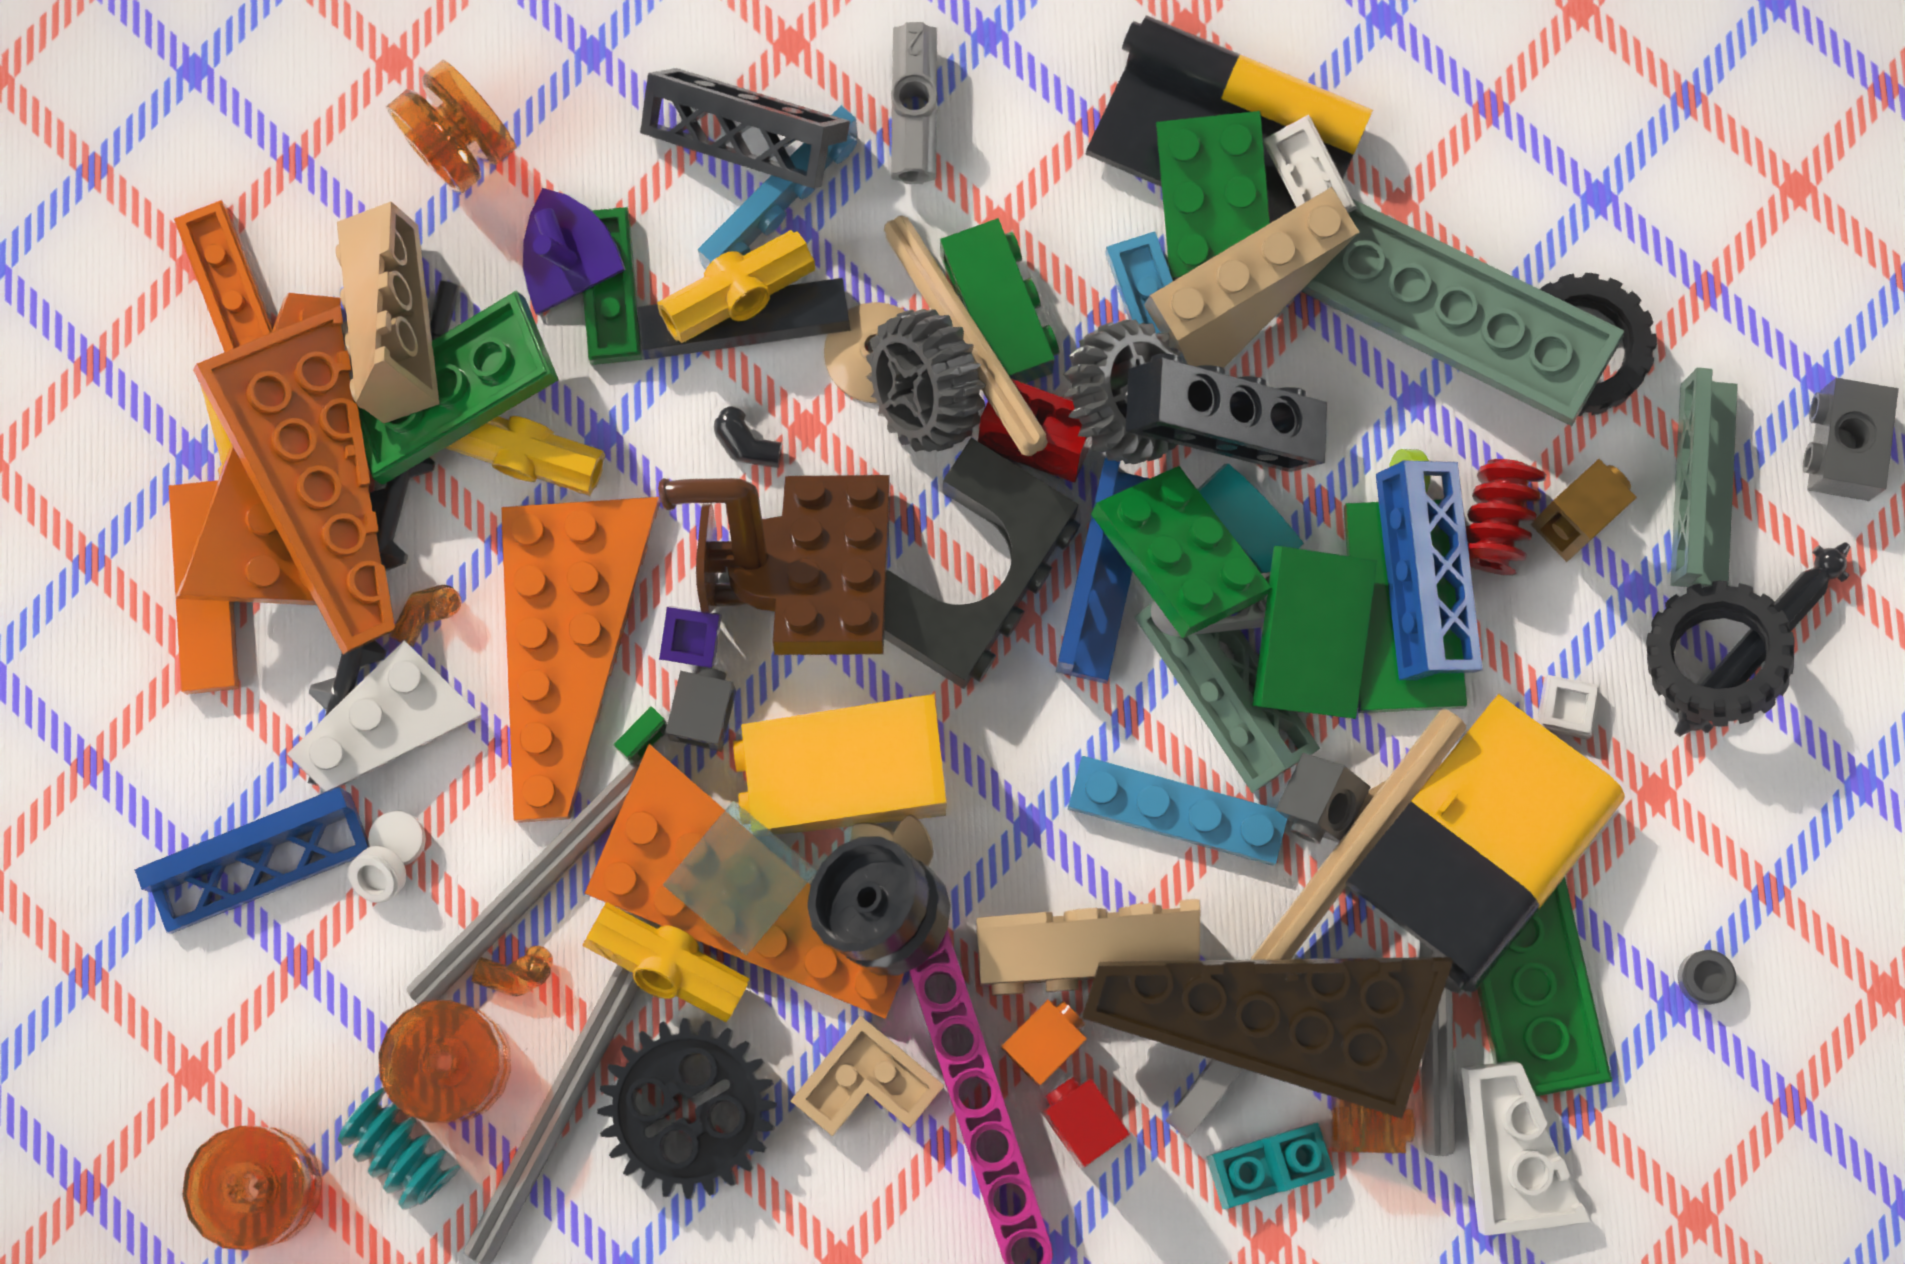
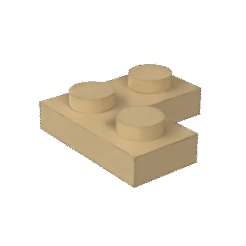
[790,1015,945,1136]

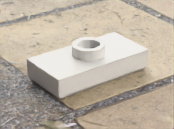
[1263,115,1357,213]

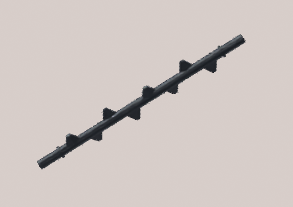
[307,281,460,786]

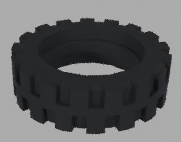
[1540,273,1657,416]
[1646,581,1794,727]

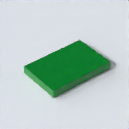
[1252,546,1377,719]

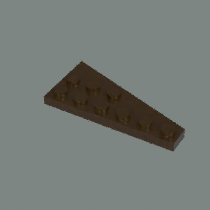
[1082,957,1453,1119]

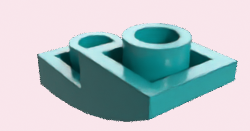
[1197,464,1304,573]
[1206,1122,1335,1210]

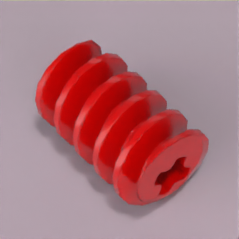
[1466,459,1547,576]

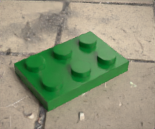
[1156,111,1270,278]
[1091,466,1272,639]

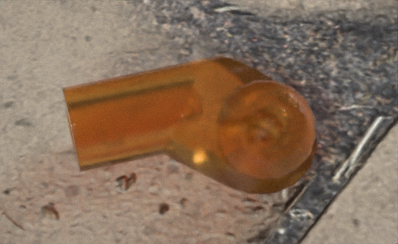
[389,585,462,648]
[471,946,554,997]

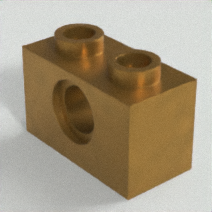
[1530,459,1637,562]

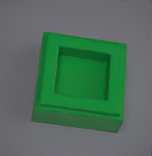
[613,706,667,764]

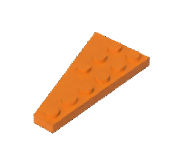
[193,305,395,655]

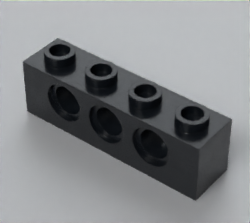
[1126,354,1327,472]

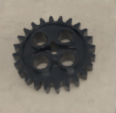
[597,1018,777,1199]

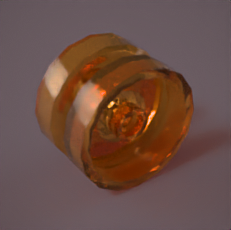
[386,59,517,195]
[378,1000,511,1123]
[182,1125,322,1251]

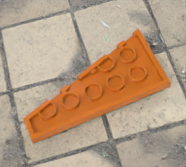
[175,293,341,605]
[501,497,661,823]
[584,744,904,1019]

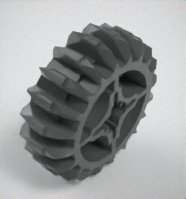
[866,309,986,452]
[1063,319,1181,464]

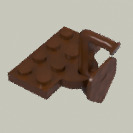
[658,475,891,655]

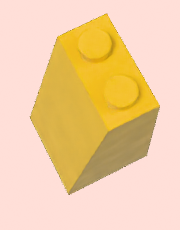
[733,694,947,837]

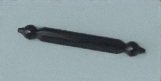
[1674,542,1851,737]

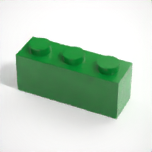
[940,218,1060,383]

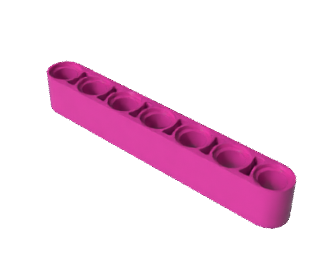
[909,929,1053,1264]

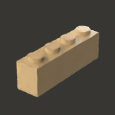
[1144,187,1359,368]
[336,201,440,424]
[976,899,1200,996]

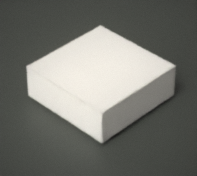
[1537,675,1601,740]

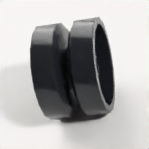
[807,836,951,975]

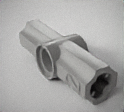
[891,22,937,184]

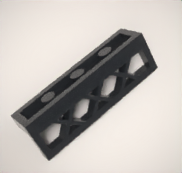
[640,68,850,189]

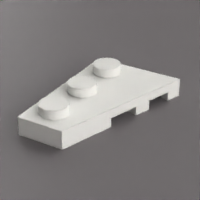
[287,640,481,792]
[1461,1061,1591,1236]

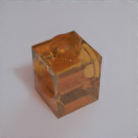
[1331,1097,1415,1153]

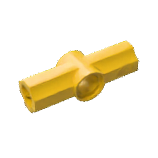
[657,230,815,343]
[445,416,605,496]
[582,902,750,1023]

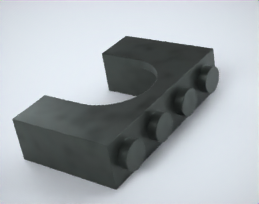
[884,437,1081,689]

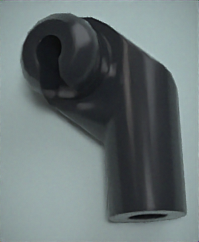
[714,406,782,468]

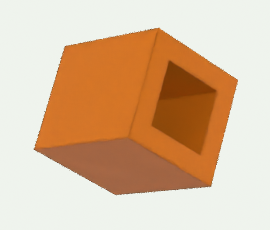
[1000,1000,1087,1087]

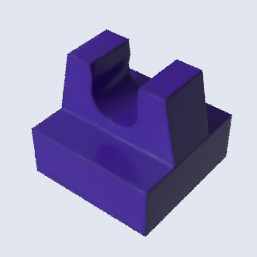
[659,606,722,668]

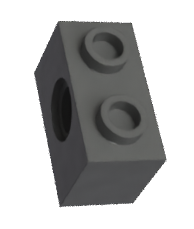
[1803,377,1899,501]

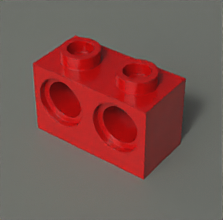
[978,379,1092,483]
[1041,1076,1130,1167]

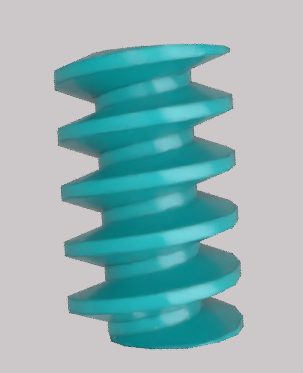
[338,1087,461,1210]

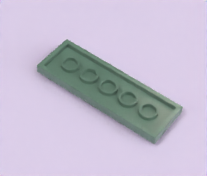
[1301,199,1624,426]

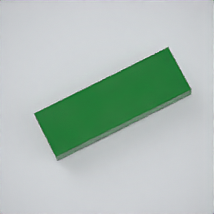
[583,207,642,365]

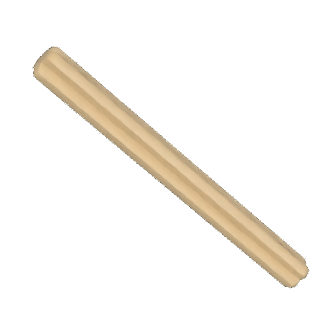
[884,216,1047,456]
[1251,709,1466,960]

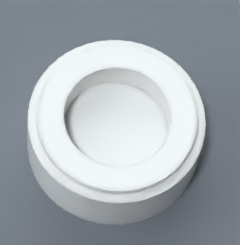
[368,811,426,865]
[349,846,406,903]

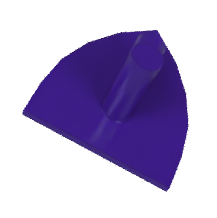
[523,188,626,315]

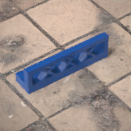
[1056,457,1150,684]
[1376,460,1483,680]
[134,787,370,934]

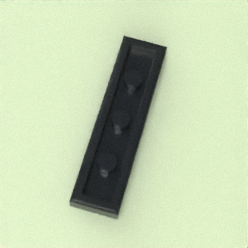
[637,278,850,360]

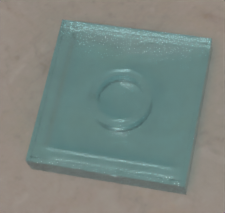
[663,801,818,956]

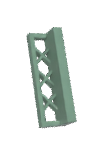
[1670,367,1738,588]
[1134,602,1321,793]

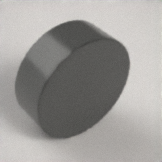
[1677,950,1736,1005]

